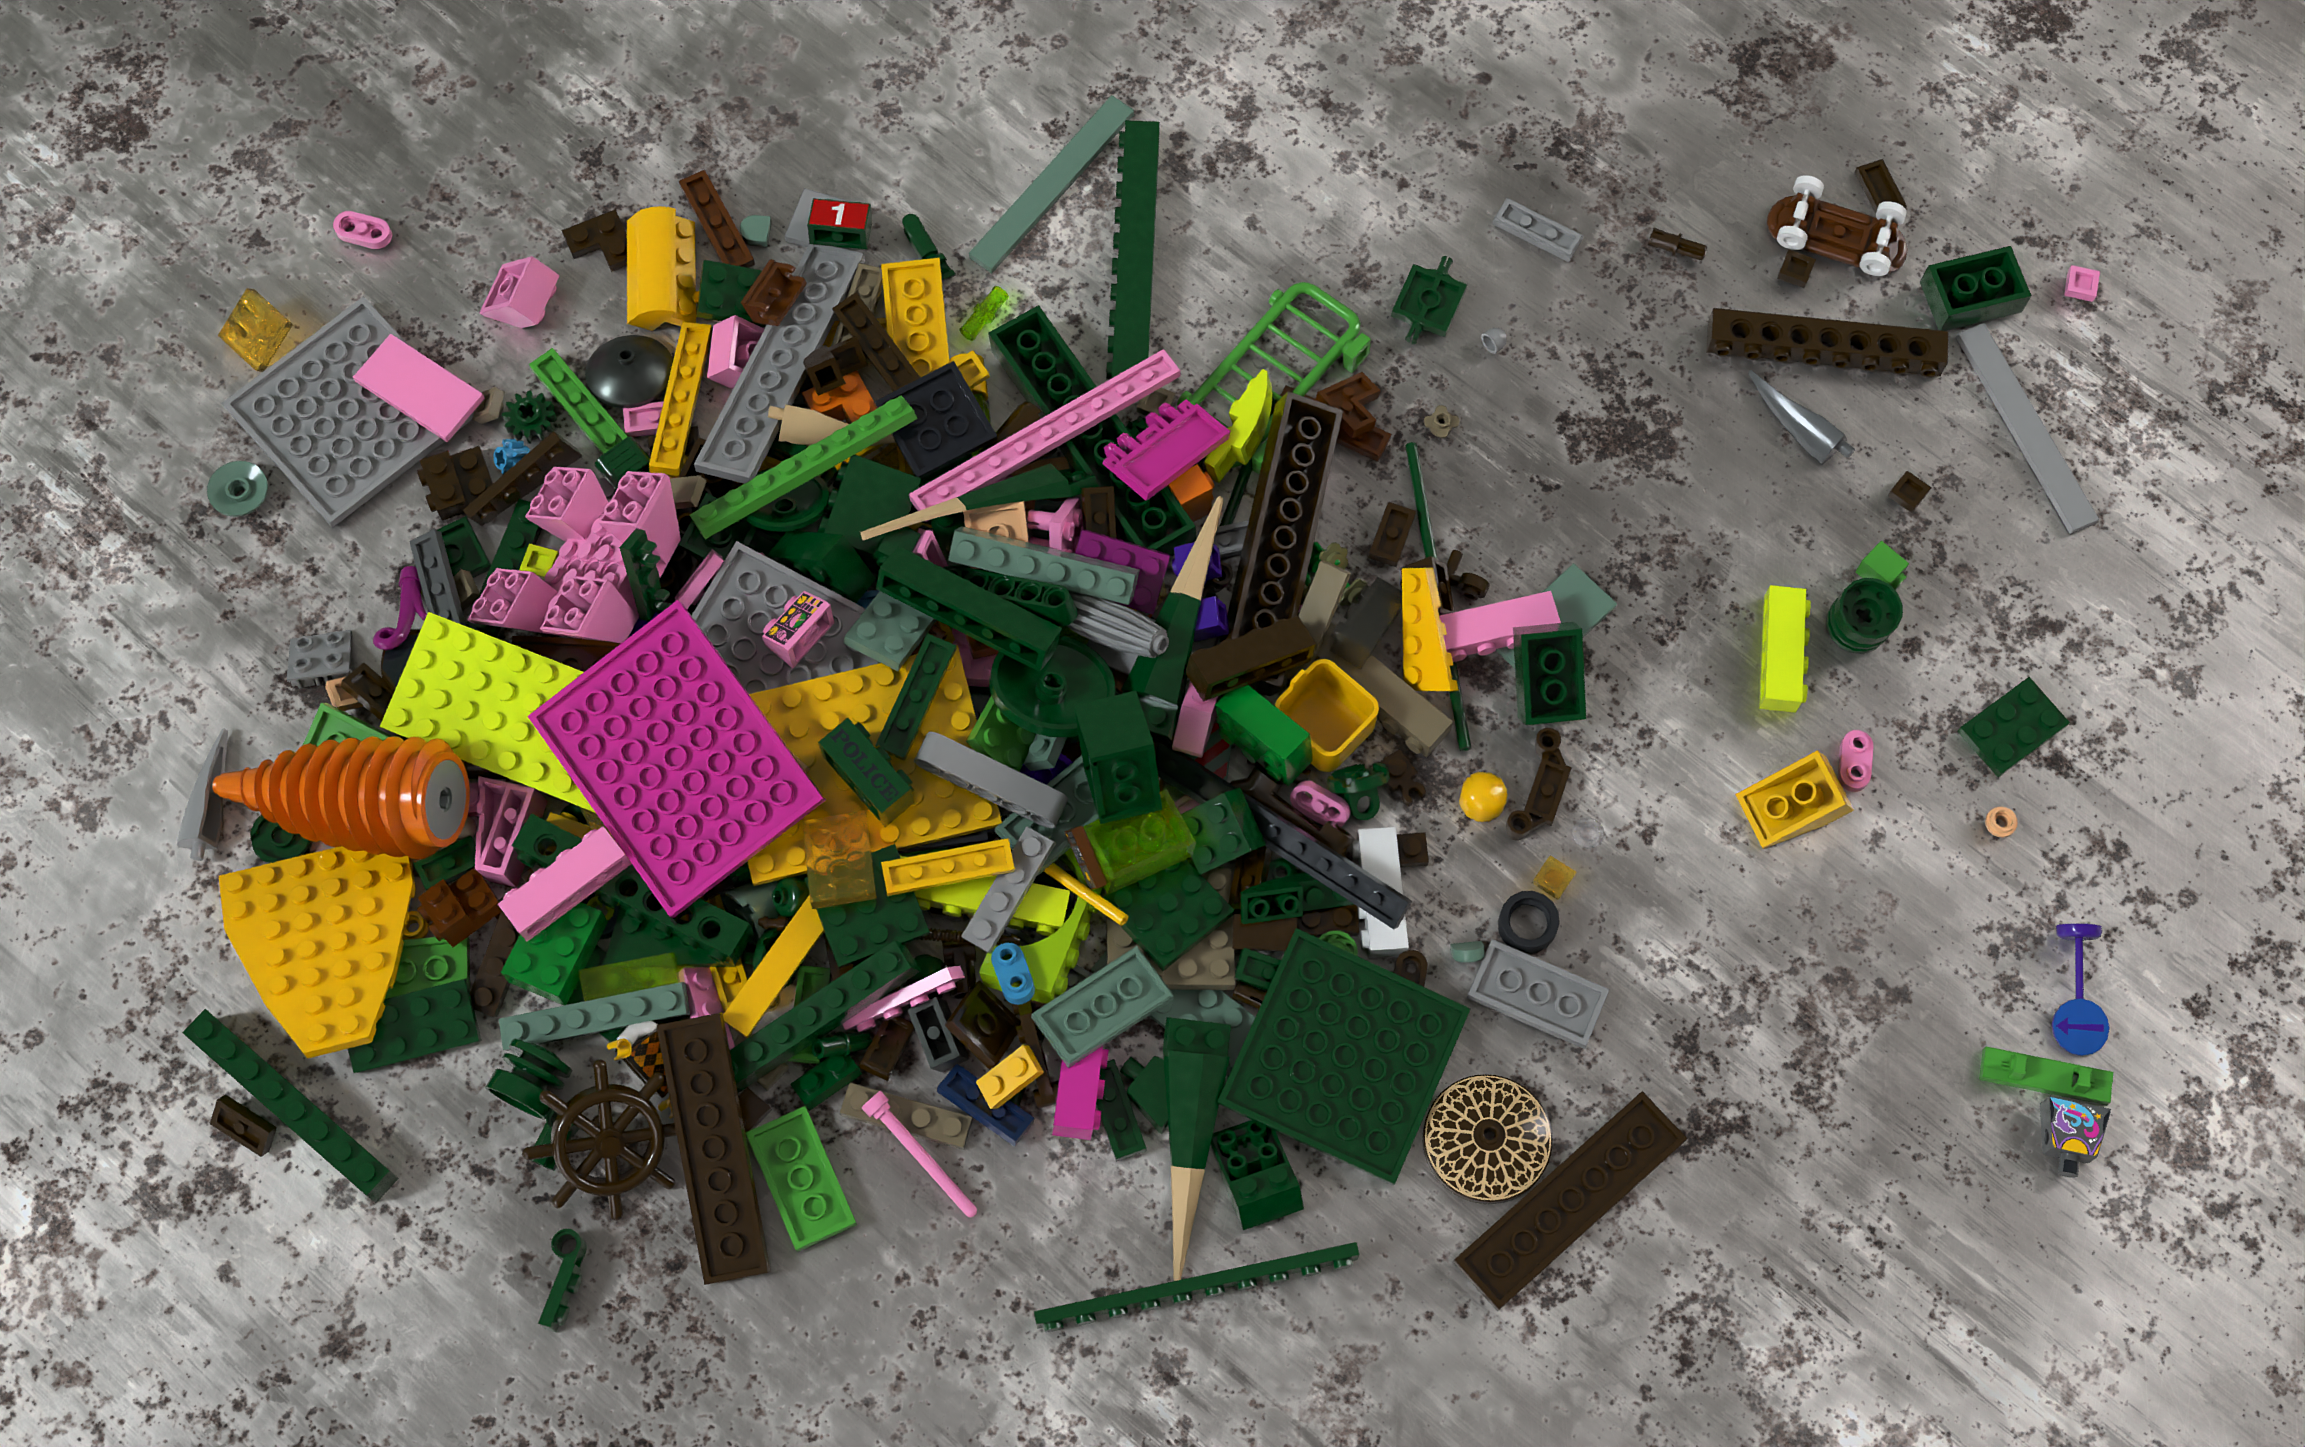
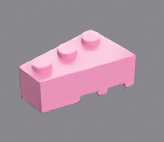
[475,776,548,888]

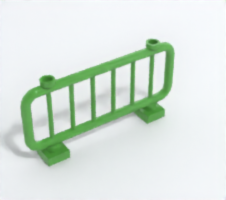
[1177,282,1371,475]

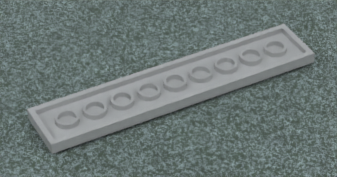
[694,244,866,484]

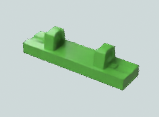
[1979,1047,2114,1106]

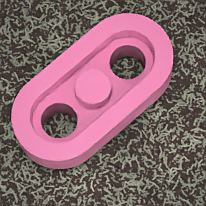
[333,211,392,249]
[1838,730,1873,792]
[1290,781,1351,827]

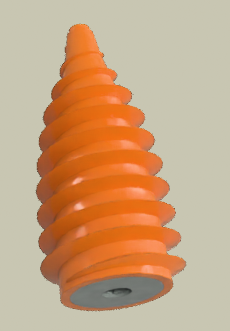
[212,736,470,860]

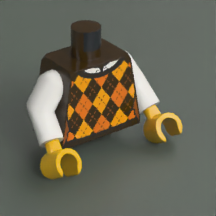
[607,1019,685,1119]

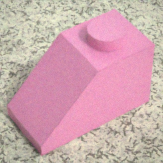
[1172,681,1221,758]

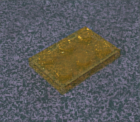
[802,810,877,909]

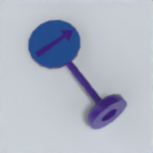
[2052,923,2110,1056]

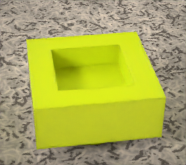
[519,543,559,581]

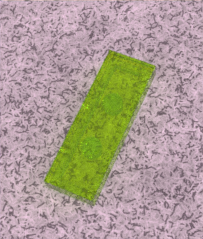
[579,952,680,1001]

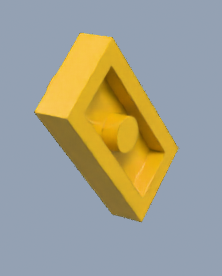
[976,1045,1044,1109]

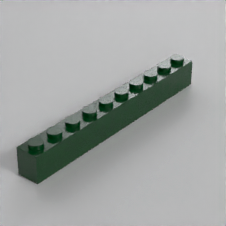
[1106,120,1160,380]

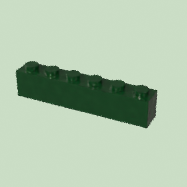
[876,546,1062,672]

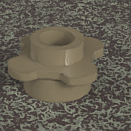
[1424,405,1460,439]

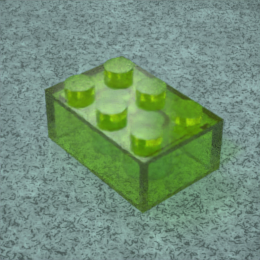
[1083,789,1196,895]

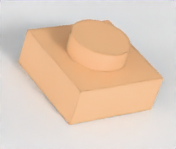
[325,677,364,711]

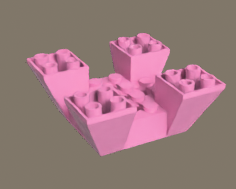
[467,467,681,643]

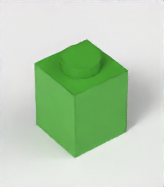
[1856,541,1909,590]

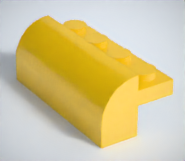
[627,206,696,331]

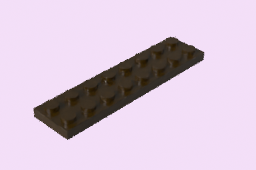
[656,1012,771,1285]
[1453,1091,1687,1312]

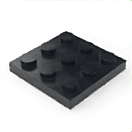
[874,361,997,479]

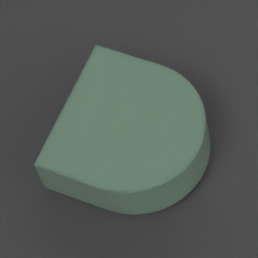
[740,215,772,247]
[1450,941,1485,962]

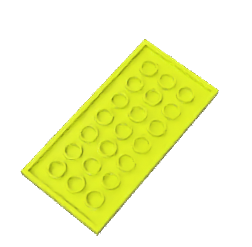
[380,612,596,813]

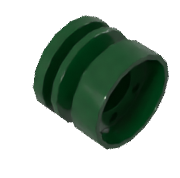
[1826,578,1903,654]
[485,1038,573,1120]

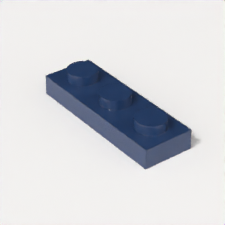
[937,1064,1035,1147]

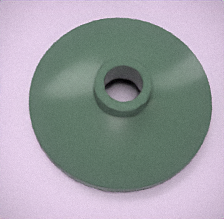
[207,461,268,517]

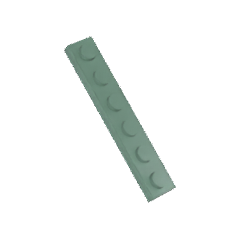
[499,982,690,1051]

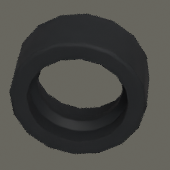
[1497,891,1560,954]

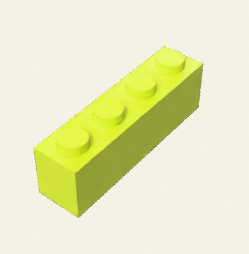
[1759,585,1811,713]

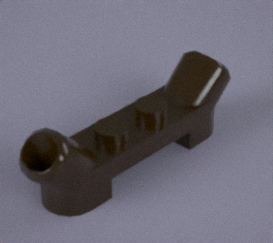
[1230,766,1355,858]

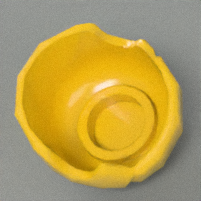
[1459,772,1507,822]

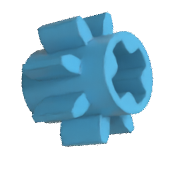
[494,439,530,474]

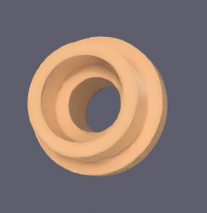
[1985,807,2018,838]

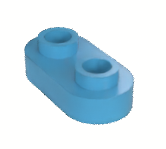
[991,943,1035,1005]

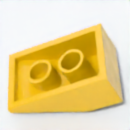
[1735,750,1854,849]

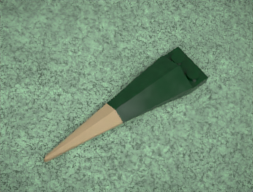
[860,463,1099,540]
[1121,496,1223,740]
[1163,1017,1231,1281]

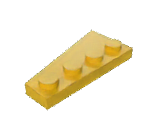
[1402,568,1459,691]

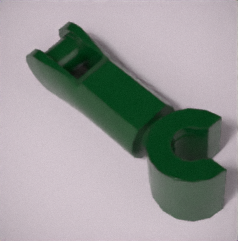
[902,214,956,282]

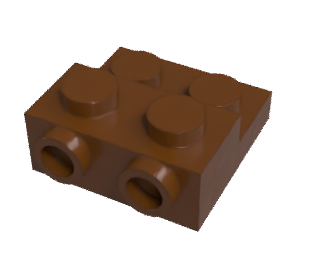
[417,867,502,948]

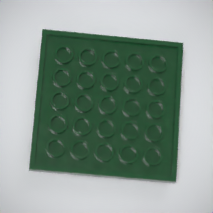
[1217,928,1471,1185]

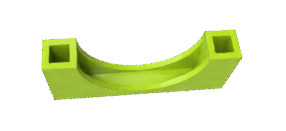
[979,824,1123,1004]

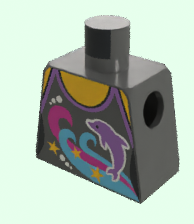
[2040,1096,2111,1178]

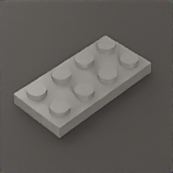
[1467,939,1610,1049]

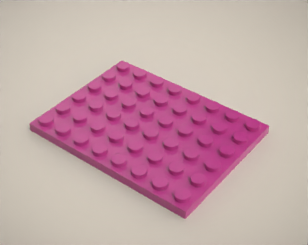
[527,600,826,918]

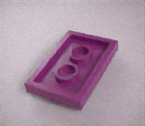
[1075,529,1171,615]

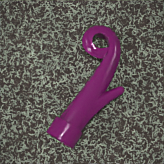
[373,566,427,650]

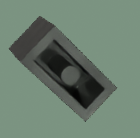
[908,997,969,1072]

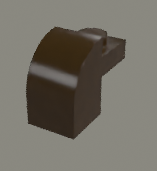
[803,336,868,395]

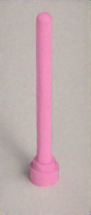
[861,1090,977,1217]

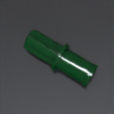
[811,1031,872,1059]

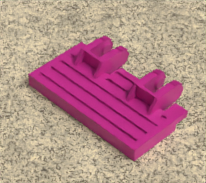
[1103,399,1231,501]

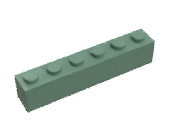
[948,526,1140,605]

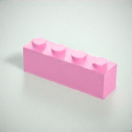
[1439,591,1561,662]
[498,826,632,942]

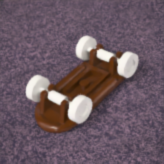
[1767,175,1908,276]

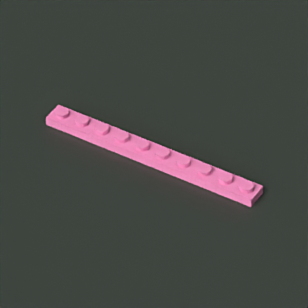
[909,349,1180,522]

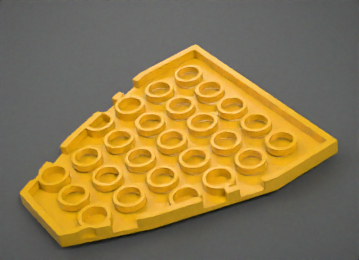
[219,846,416,1059]

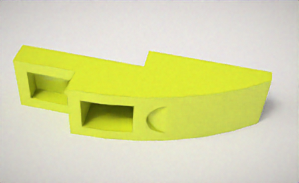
[1204,369,1272,483]

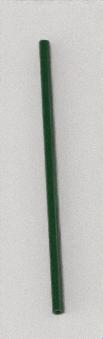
[1405,442,1472,751]

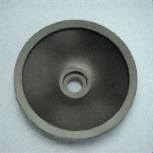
[585,335,673,408]

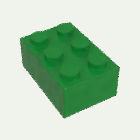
[1215,685,1313,786]
[501,902,608,1006]

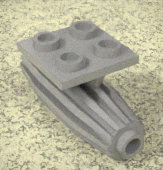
[1066,590,1169,675]

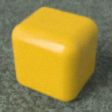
[1275,659,1379,772]

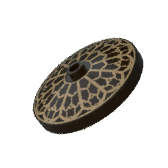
[1422,1074,1553,1204]

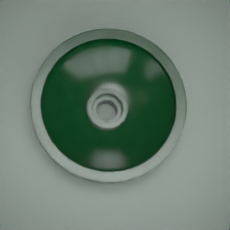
[743,468,829,532]

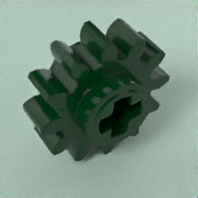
[502,390,557,444]

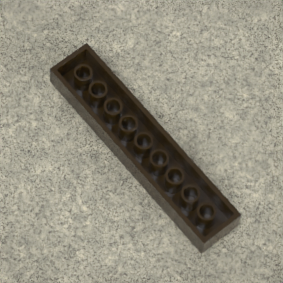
[1221,391,1343,696]

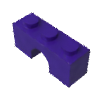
[1172,542,1229,642]

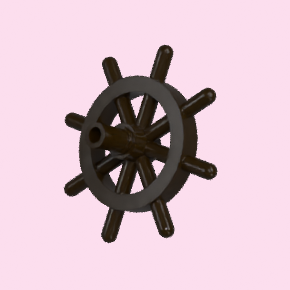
[522,1059,677,1221]

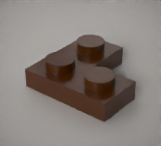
[1315,372,1381,438]

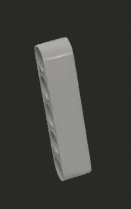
[914,732,1068,829]

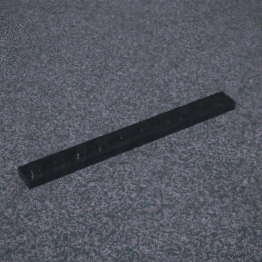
[1152,736,1412,930]

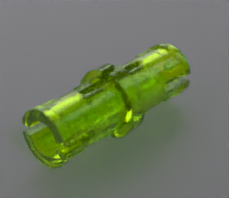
[959,286,1009,341]

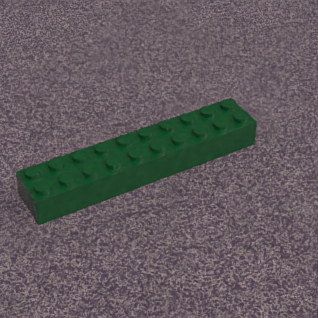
[988,305,1196,557]

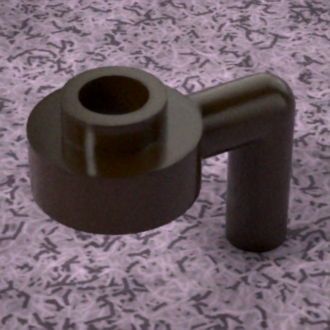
[1447,550,1490,600]

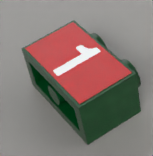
[807,198,872,249]

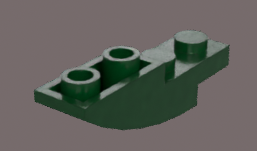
[1241,873,1354,924]

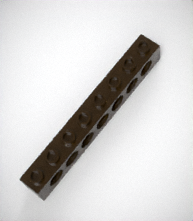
[1706,308,1949,377]

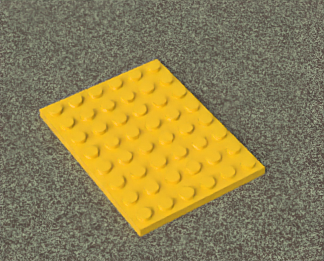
[748,645,1002,886]

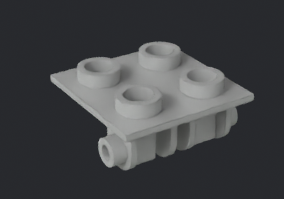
[287,630,354,689]

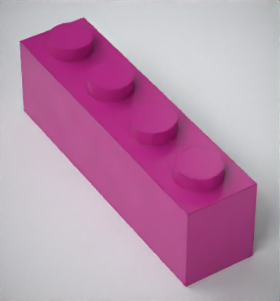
[1052,1046,1109,1140]

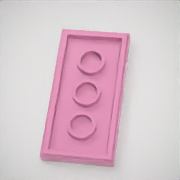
[353,334,485,443]

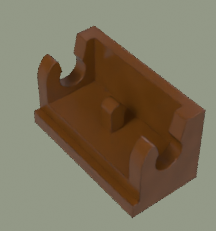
[741,259,807,326]

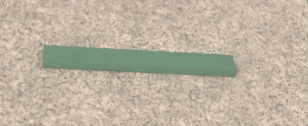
[969,95,1134,274]

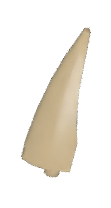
[768,404,896,446]

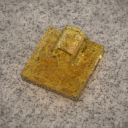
[218,288,293,372]

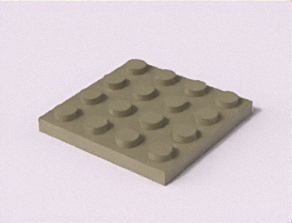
[1106,868,1235,990]

